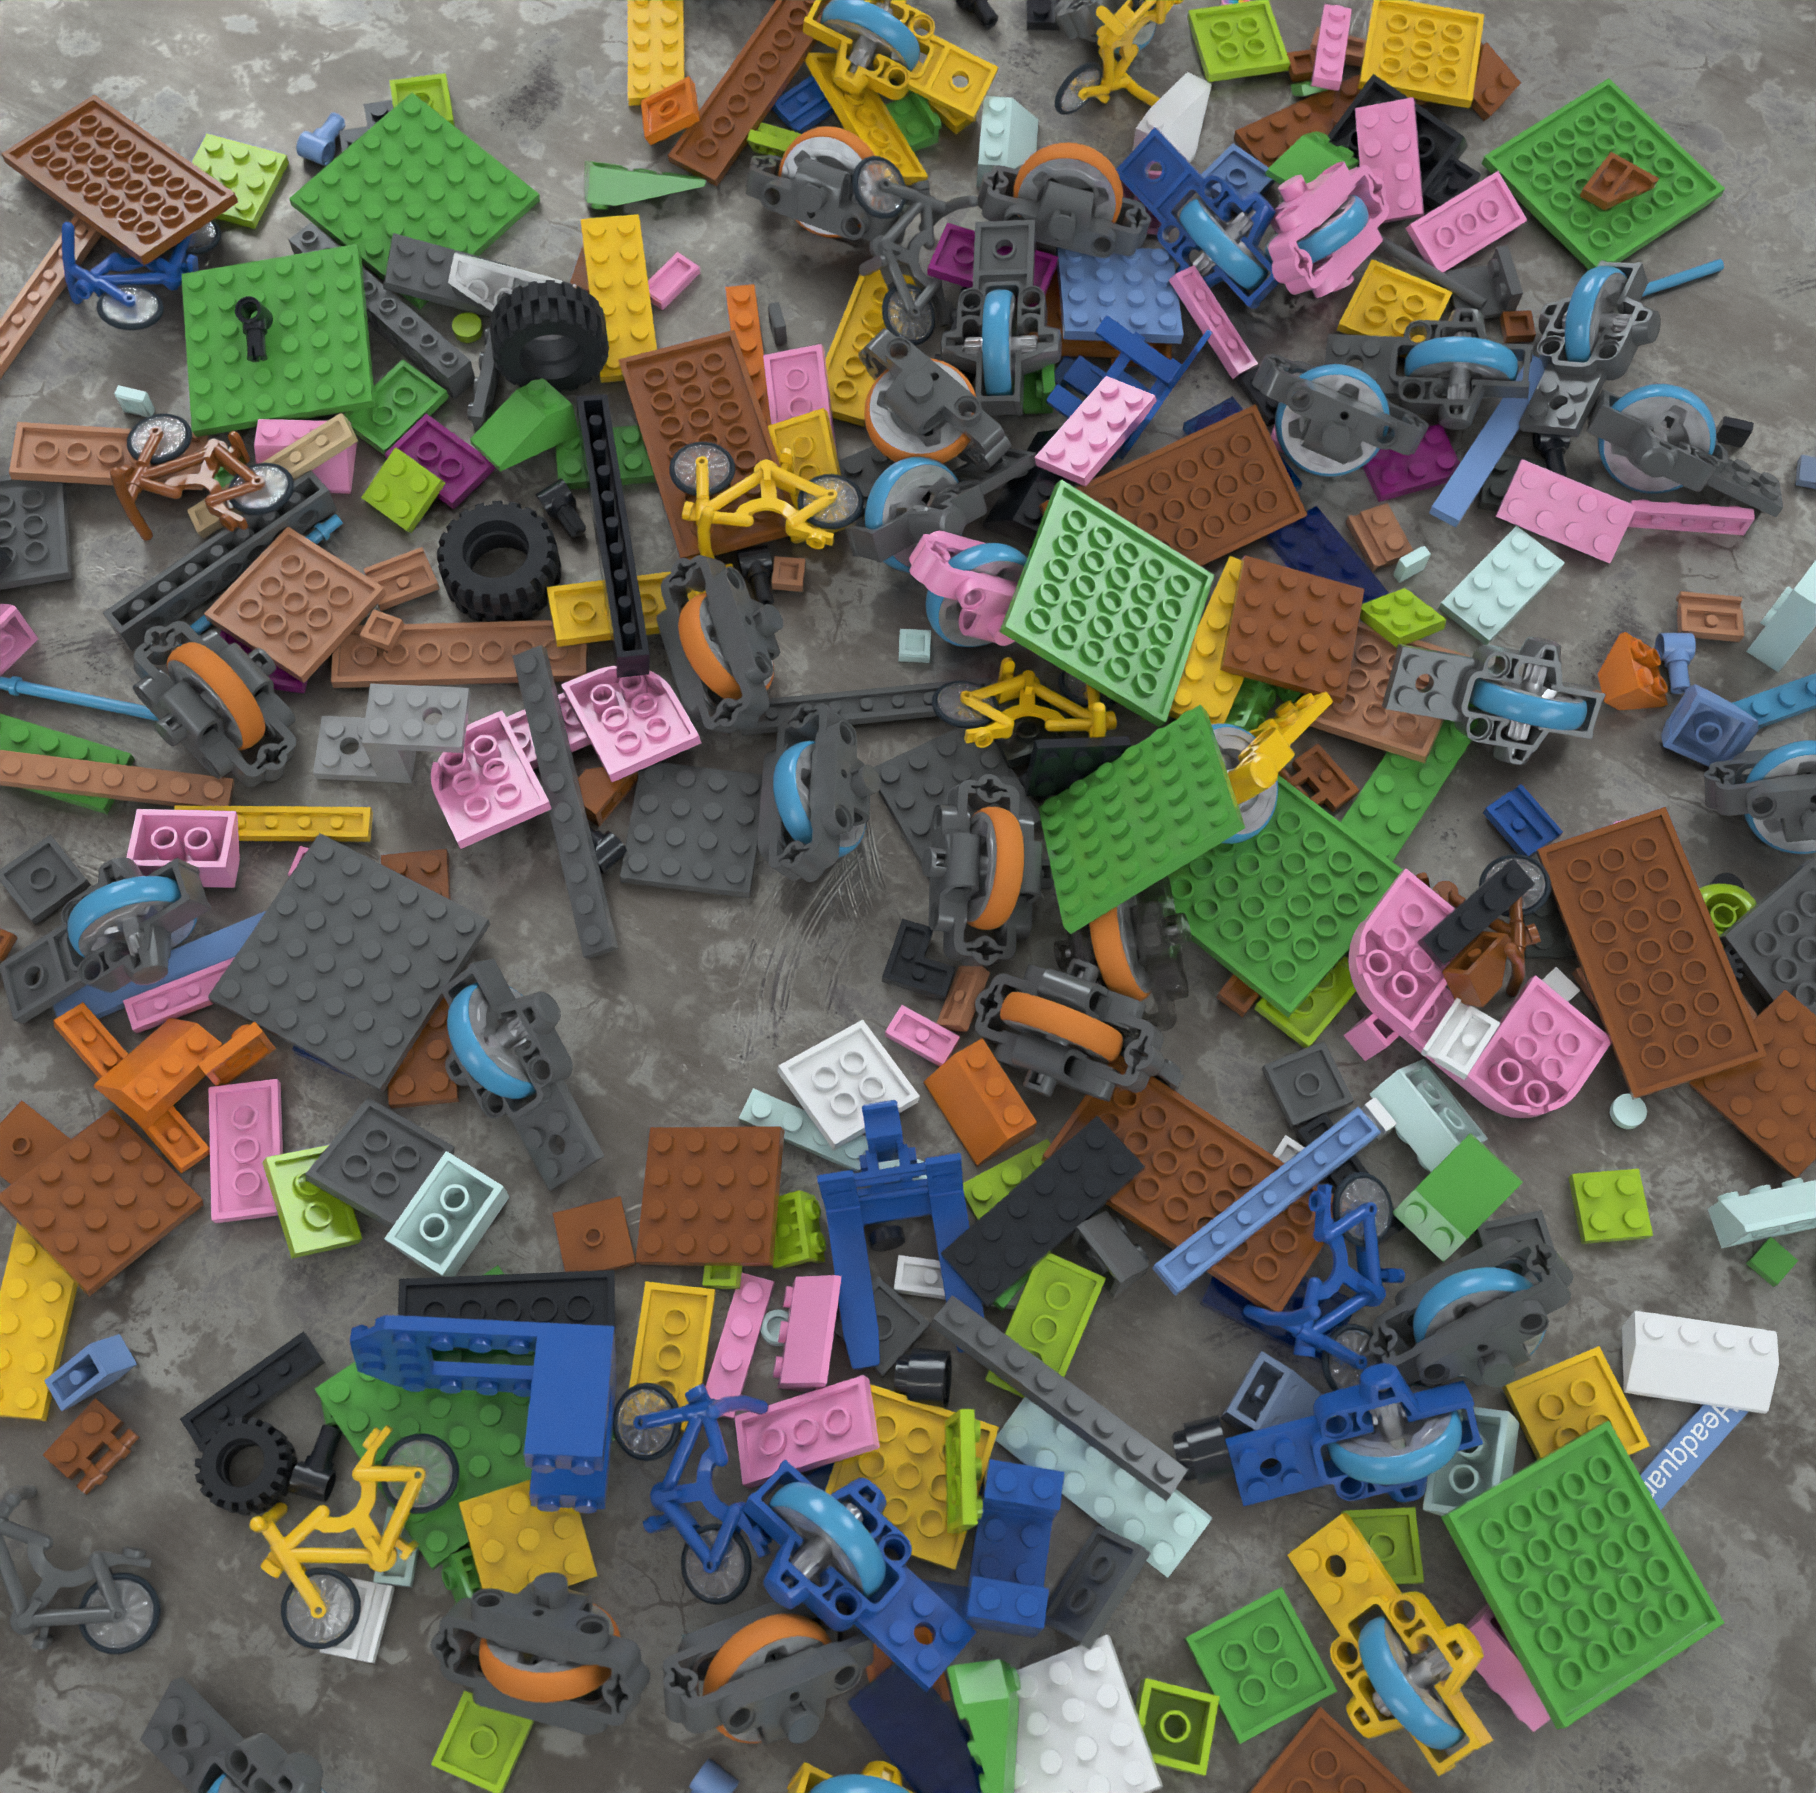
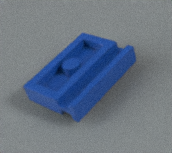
[771,75,834,134]
[1483,784,1563,857]

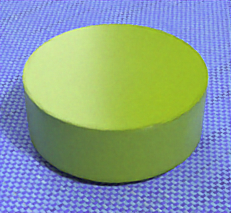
[452,312,483,343]

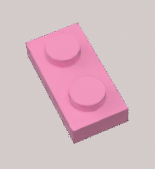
[885,1005,960,1067]

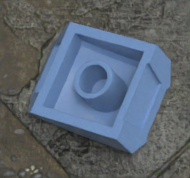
[1661,684,1758,767]

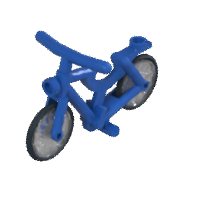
[62,220,221,331]
[1243,1172,1405,1391]
[613,1383,773,1605]

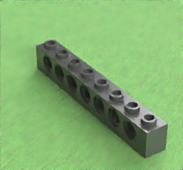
[289,223,475,399]
[102,470,337,652]

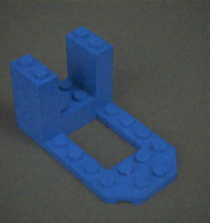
[349,1315,617,1513]
[788,1459,1065,1638]

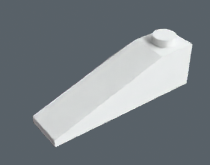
[1132,72,1212,165]
[448,253,577,341]

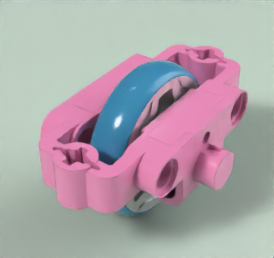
[1265,161,1389,298]
[909,531,1027,647]

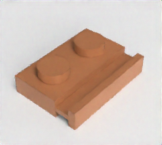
[1346,503,1414,572]
[364,547,440,611]
[1676,591,1744,642]

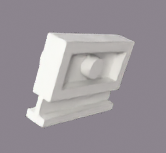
[1421,998,1500,1080]
[319,1577,395,1663]

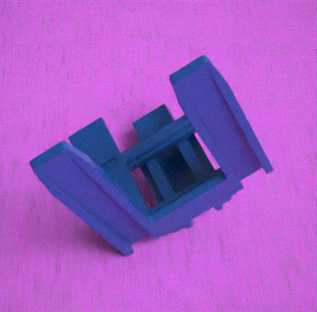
[817,1100,984,1370]

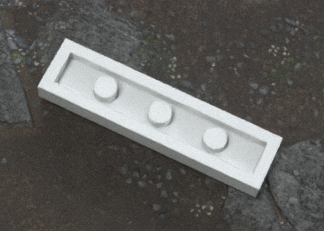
[894,1255,1026,1309]

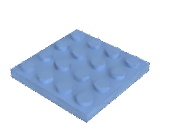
[1056,247,1183,344]

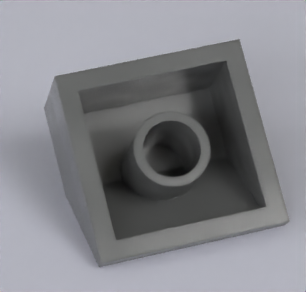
[1071,1211,1150,1298]

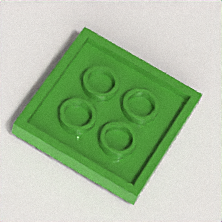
[1184,1587,1337,1744]

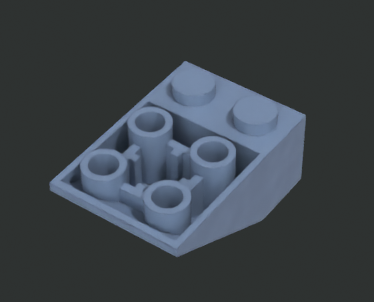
[1220,1351,1331,1460]

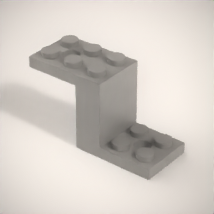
[313,683,471,783]

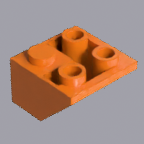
[1598,632,1668,711]

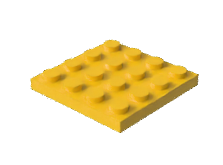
[1358,0,1485,109]
[825,1384,999,1571]

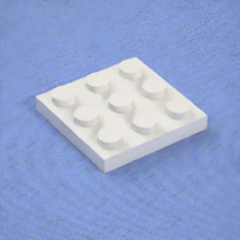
[778,1020,920,1150]

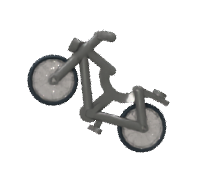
[852,156,978,346]
[0,1484,161,1654]

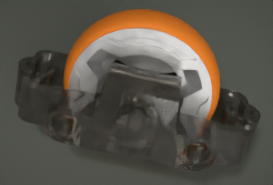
[1054,875,1191,1040]

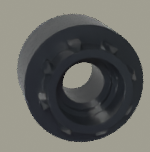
[894,1348,952,1409]
[1172,1415,1235,1485]

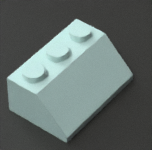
[976,96,1039,187]
[1369,1059,1488,1172]
[384,1151,509,1277]
[1708,1178,1816,1248]
[1423,1407,1519,1516]

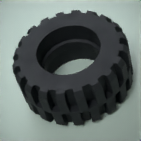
[490,280,609,393]
[437,501,561,622]

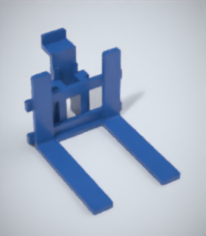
[1046,316,1212,461]

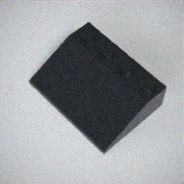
[1328,74,1468,198]

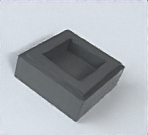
[768,302,787,345]

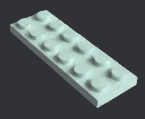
[995,1397,1212,1578]

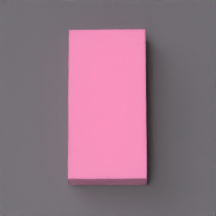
[648,252,700,310]

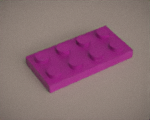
[927,222,1058,307]

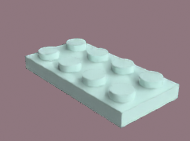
[1438,526,1565,645]

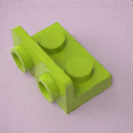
[747,123,801,158]
[773,1190,826,1270]

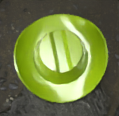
[1699,884,1757,948]

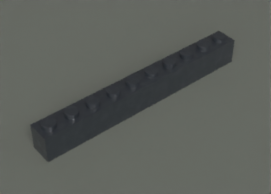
[576,394,650,678]

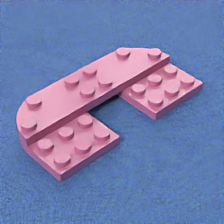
[431,666,701,849]
[1349,869,1611,1118]

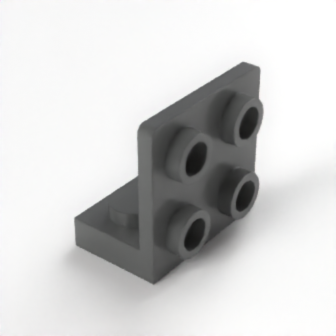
[1445,245,1523,319]

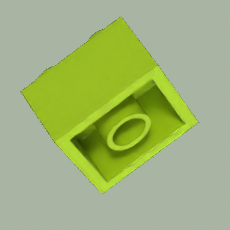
[1135,1678,1220,1776]

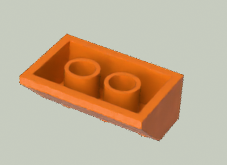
[94,1018,223,1130]
[923,1038,1037,1167]

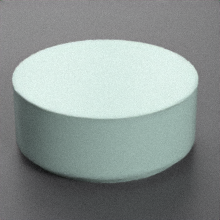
[1610,1094,1647,1129]
[760,1310,789,1346]

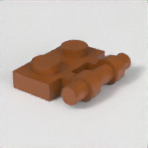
[1278,744,1359,812]
[43,1398,140,1495]

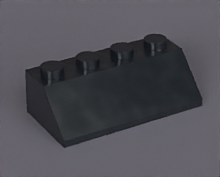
[983,428,1077,548]

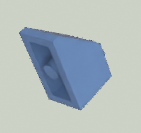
[44,1334,137,1411]

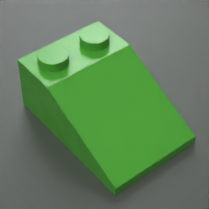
[1265,131,1359,185]
[470,378,579,472]
[1393,1133,1523,1263]

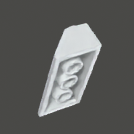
[1622,1311,1779,1414]

